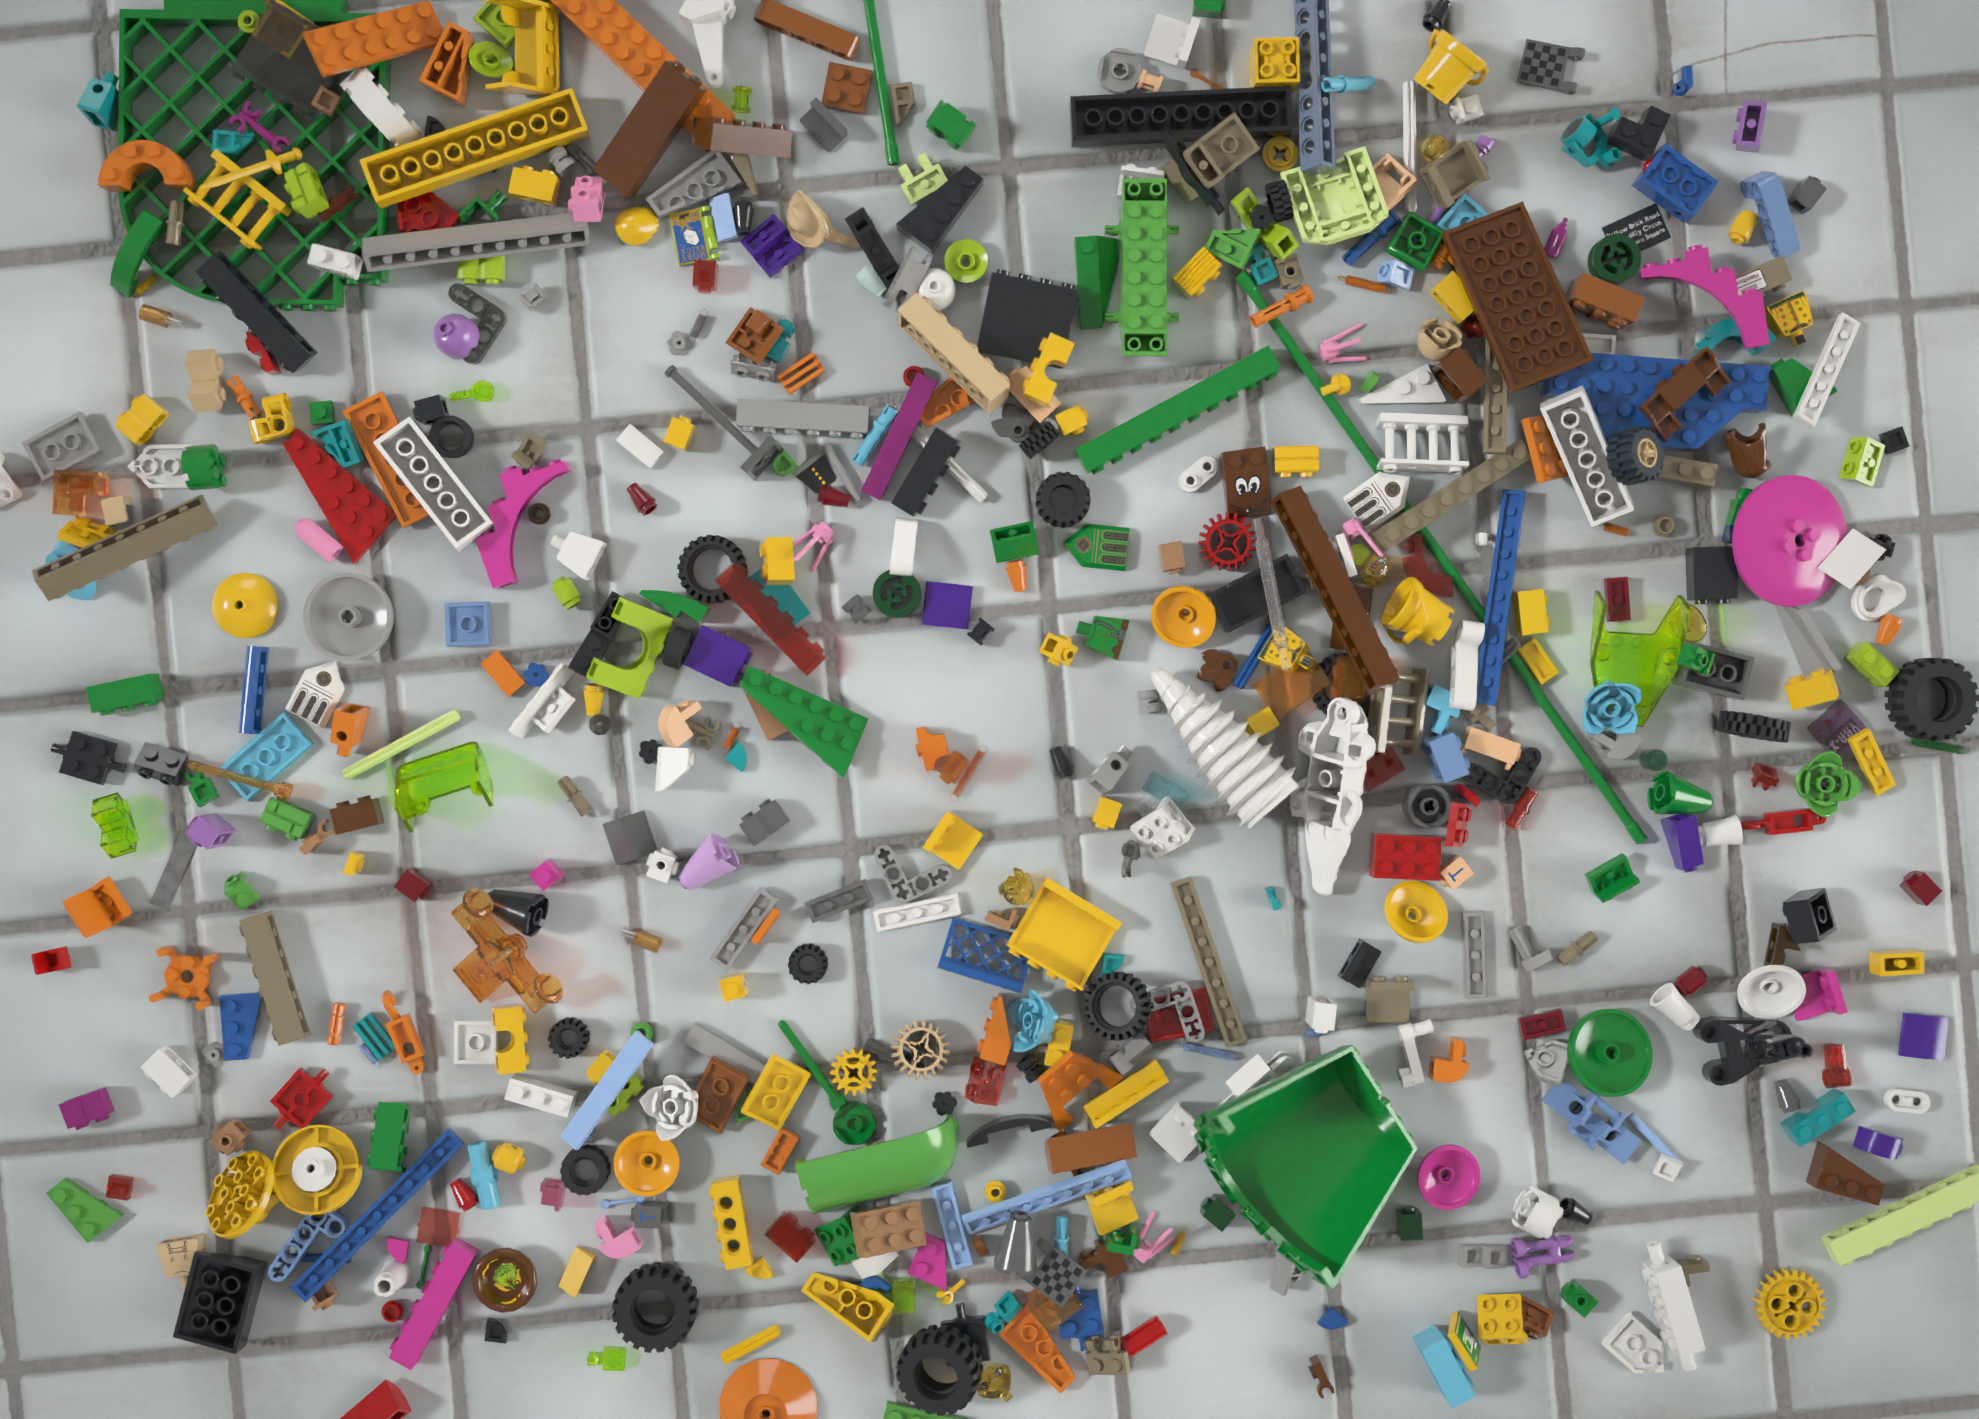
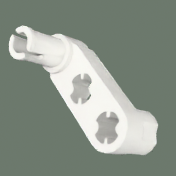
[1397,1019,1434,1088]

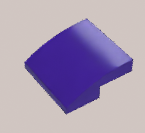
[740,214,804,278]
[922,581,973,630]
[1898,1012,1949,1060]

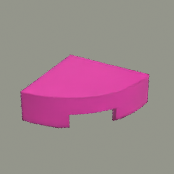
[387,1236,410,1263]

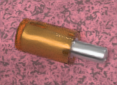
[139,304,184,328]
[621,928,663,954]

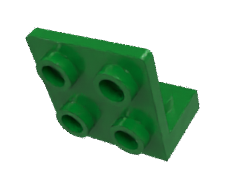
[814,1205,860,1266]

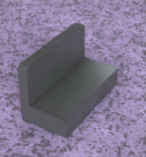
[800,97,848,152]

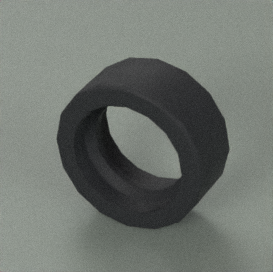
[429,416,474,458]
[662,626,693,670]

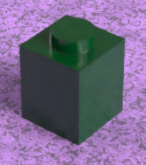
[1200,1194,1236,1232]
[1396,1205,1423,1241]

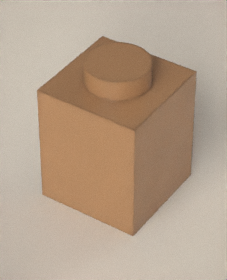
[1158,541,1186,575]

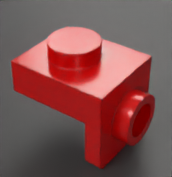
[31,946,71,975]

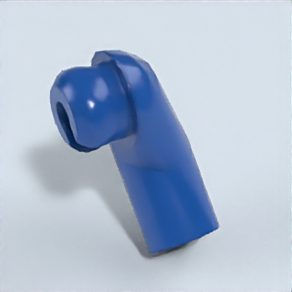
[1672,65,1693,96]
[860,1275,893,1295]

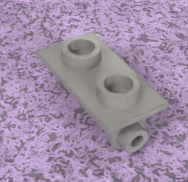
[731,353,777,382]

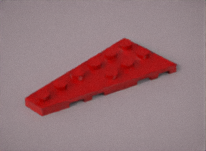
[283,428,397,564]

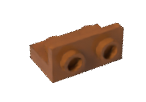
[1512,1292,1554,1340]

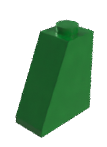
[1769,358,1837,417]

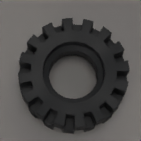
[1265,179,1293,223]
[1019,421,1060,459]
[788,943,828,985]
[548,1017,590,1059]

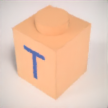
[1439,855,1474,890]

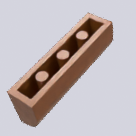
[1045,1122,1137,1174]

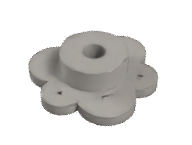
[667,331,693,356]
[202,1042,224,1067]

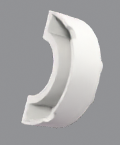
[340,67,423,147]

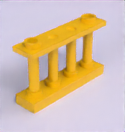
[183,149,293,251]

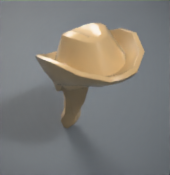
[787,190,861,250]

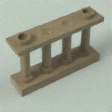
[1367,665,1430,756]

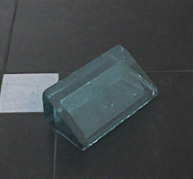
[1142,770,1191,809]

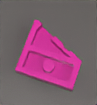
[907,1232,947,1290]

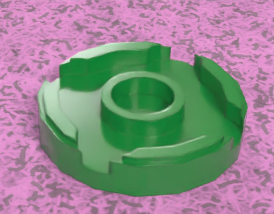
[833,1101,876,1145]

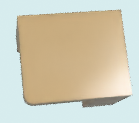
[100,495,133,527]

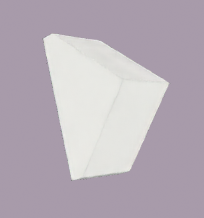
[851,1251,899,1279]

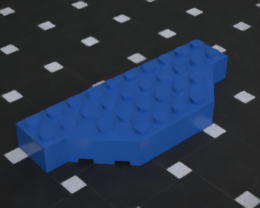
[1541,353,1770,452]

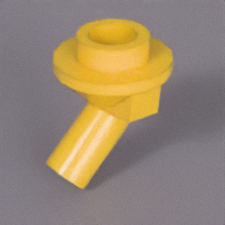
[1320,373,1351,396]

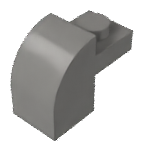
[1586,733,1643,760]

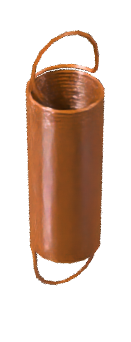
[1598,522,1634,536]
[721,722,742,755]

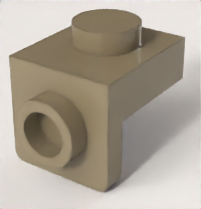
[511,431,549,469]
[1676,1255,1710,1287]

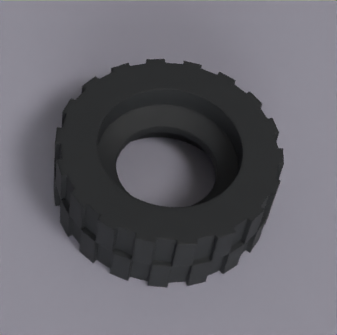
[560,1144,611,1196]

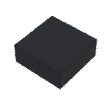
[1878,426,1910,455]

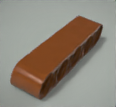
[754,0,861,61]

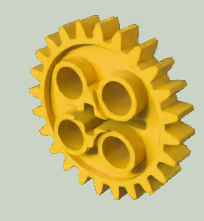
[1753,1267,1827,1340]

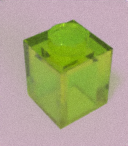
[893,1278,916,1313]

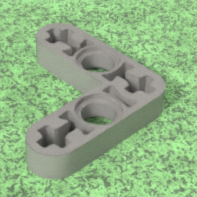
[874,844,952,903]
[1129,980,1205,1043]

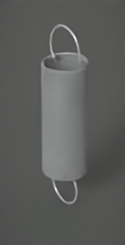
[688,309,708,343]

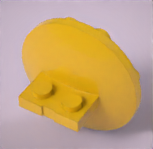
[205,1151,280,1239]

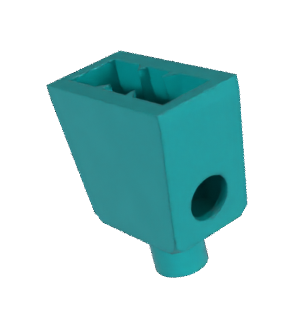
[77,72,119,131]

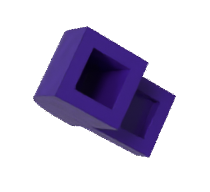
[1853,1126,1903,1161]

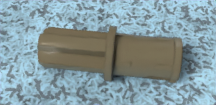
[166,200,185,246]
[557,776,593,817]
[1556,931,1598,966]

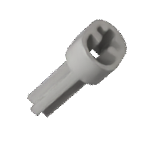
[1508,926,1553,972]

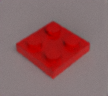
[1445,802,1472,847]

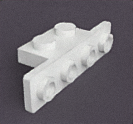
[508,662,576,738]

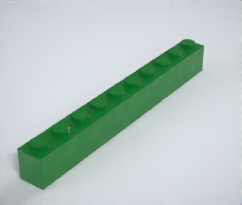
[1074,345,1281,475]

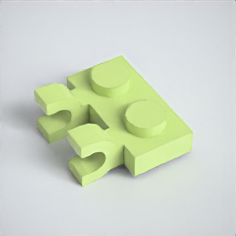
[898,153,948,206]

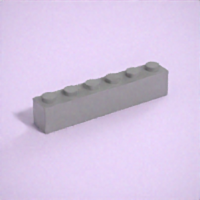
[736,399,870,439]

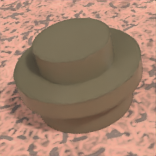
[1652,515,1675,537]

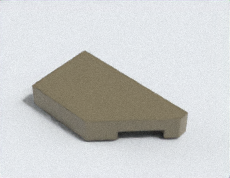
[890,82,915,127]

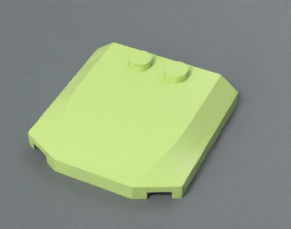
[1280,146,1388,245]

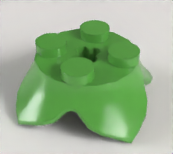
[1795,751,1862,818]

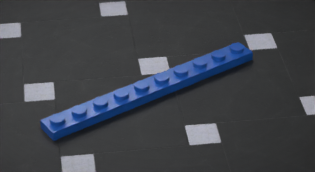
[1476,489,1526,706]
[290,1128,465,1303]

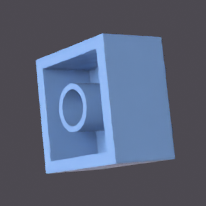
[1422,732,1470,783]

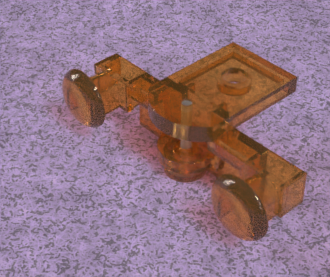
[451,888,563,1014]

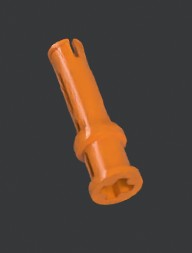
[1249,284,1314,328]

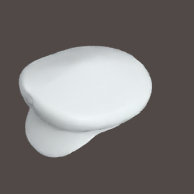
[1851,574,1906,622]

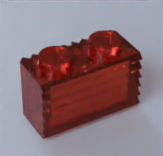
[764,1211,816,1263]

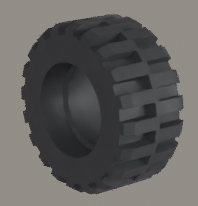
[1884,658,1979,741]
[612,1262,699,1353]
[896,1324,983,1416]

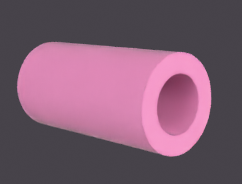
[294,518,344,563]

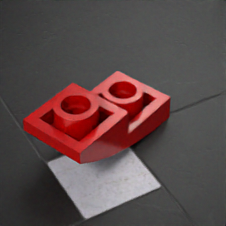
[245,331,281,375]

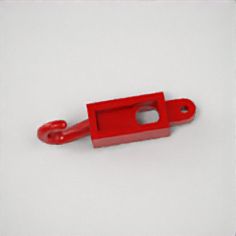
[1740,808,1826,835]

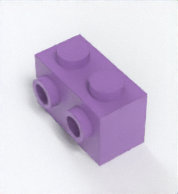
[1732,100,1767,152]
[186,813,236,849]

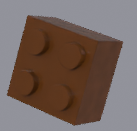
[1431,347,1488,403]

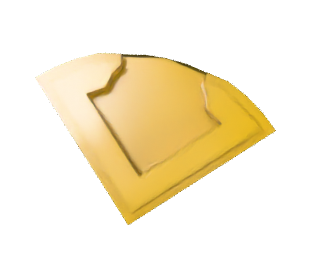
[744,1256,774,1280]

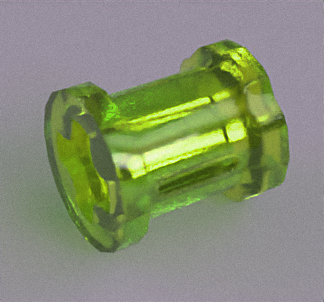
[731,86,752,113]

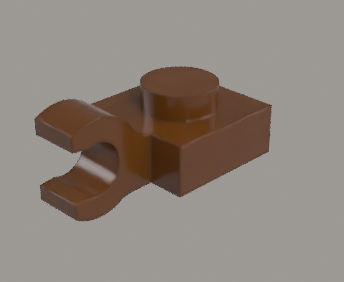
[1308,1355,1335,1398]

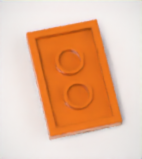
[1521,415,1569,483]

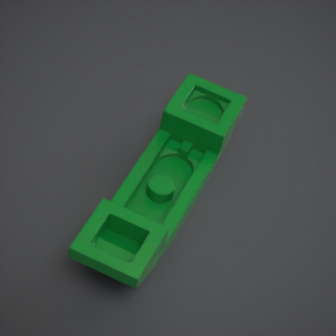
[110,210,165,298]

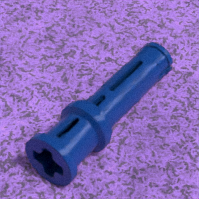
[1342,210,1401,267]

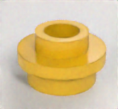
[985,1180,1006,1203]

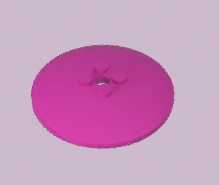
[1732,475,1848,607]

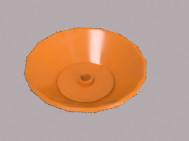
[719,1358,817,1419]

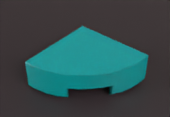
[725,742,747,772]
[1265,886,1282,911]
[1101,952,1125,975]

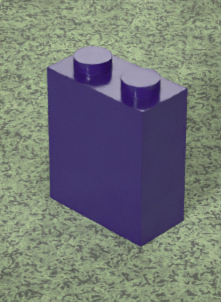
[683,625,753,687]

